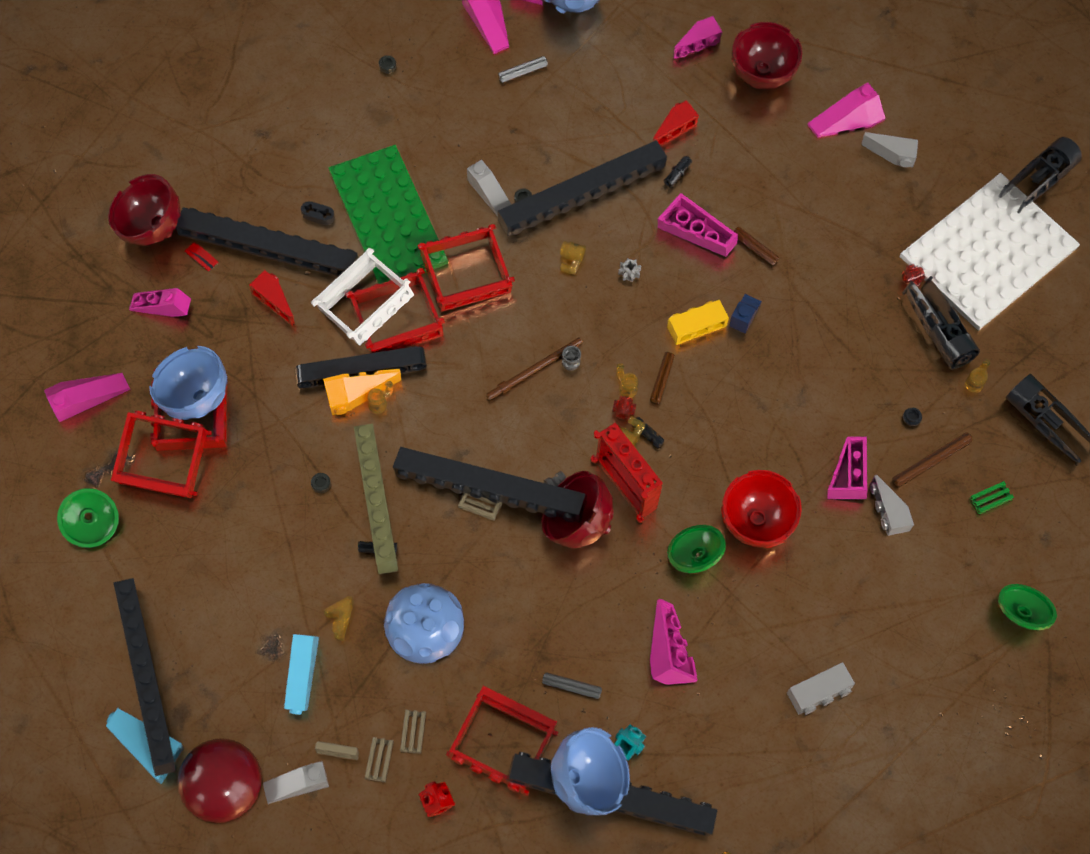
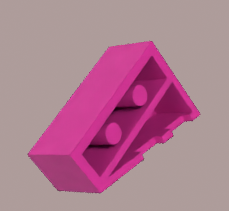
[827,437,867,499]

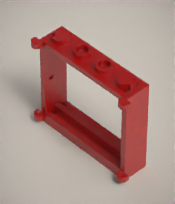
[418,224,515,312]
[346,268,445,353]
[150,368,227,451]
[111,411,212,499]
[590,422,663,523]
[446,686,559,795]

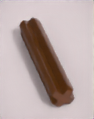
[734,227,779,265]
[650,352,674,403]

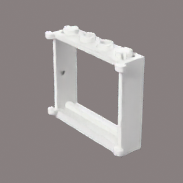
[311,248,414,346]

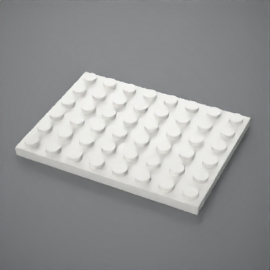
[900,173,1080,331]

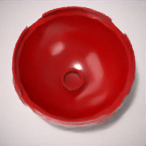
[721,470,802,548]

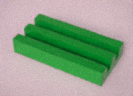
[970,481,1014,515]

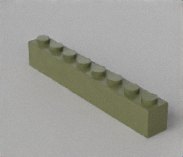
[354,423,398,574]

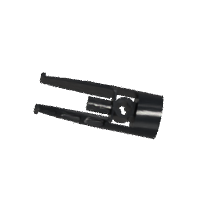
[999,137,1082,214]
[902,276,980,370]
[1005,373,1090,466]

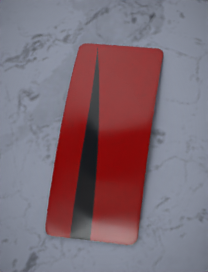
[184,242,218,271]

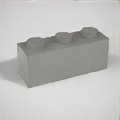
[787,662,855,715]

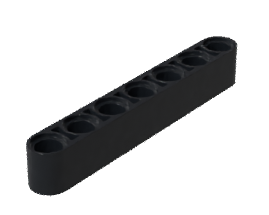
[295,346,427,388]

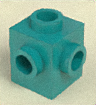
[614,724,647,761]

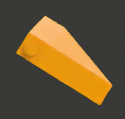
[323,369,401,415]

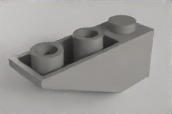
[870,475,914,536]

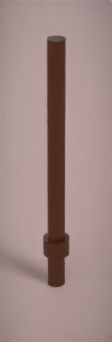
[486,337,583,400]

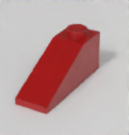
[653,100,699,146]
[249,270,295,326]

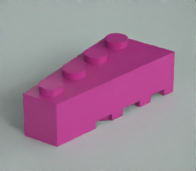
[658,193,738,257]

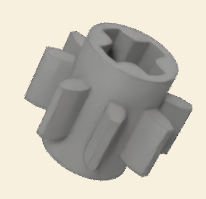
[618,258,641,282]

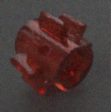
[902,264,925,286]
[612,396,636,420]

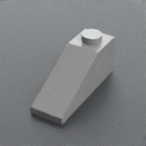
[861,132,918,167]
[467,160,512,217]
[263,761,329,804]

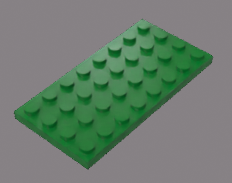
[328,144,448,284]

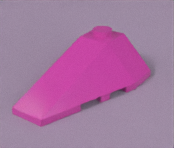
[462,0,509,54]
[808,83,885,138]
[44,373,131,422]
[650,599,698,685]

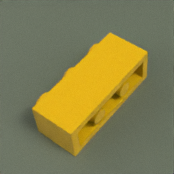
[667,299,729,345]

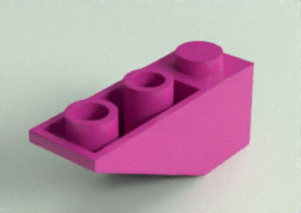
[673,16,722,59]
[129,288,191,317]

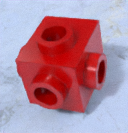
[418,781,455,817]

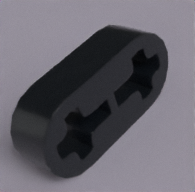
[301,201,335,225]

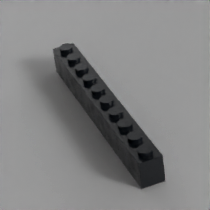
[498,140,667,236]
[176,207,358,277]
[393,447,587,523]
[113,578,176,777]
[506,752,718,837]

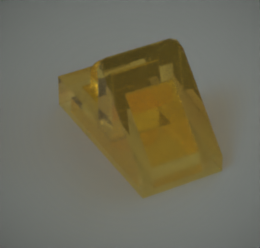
[324,596,354,641]

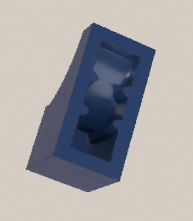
[729,294,762,334]

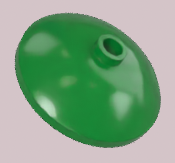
[57,488,119,548]
[667,525,726,573]
[998,584,1057,630]

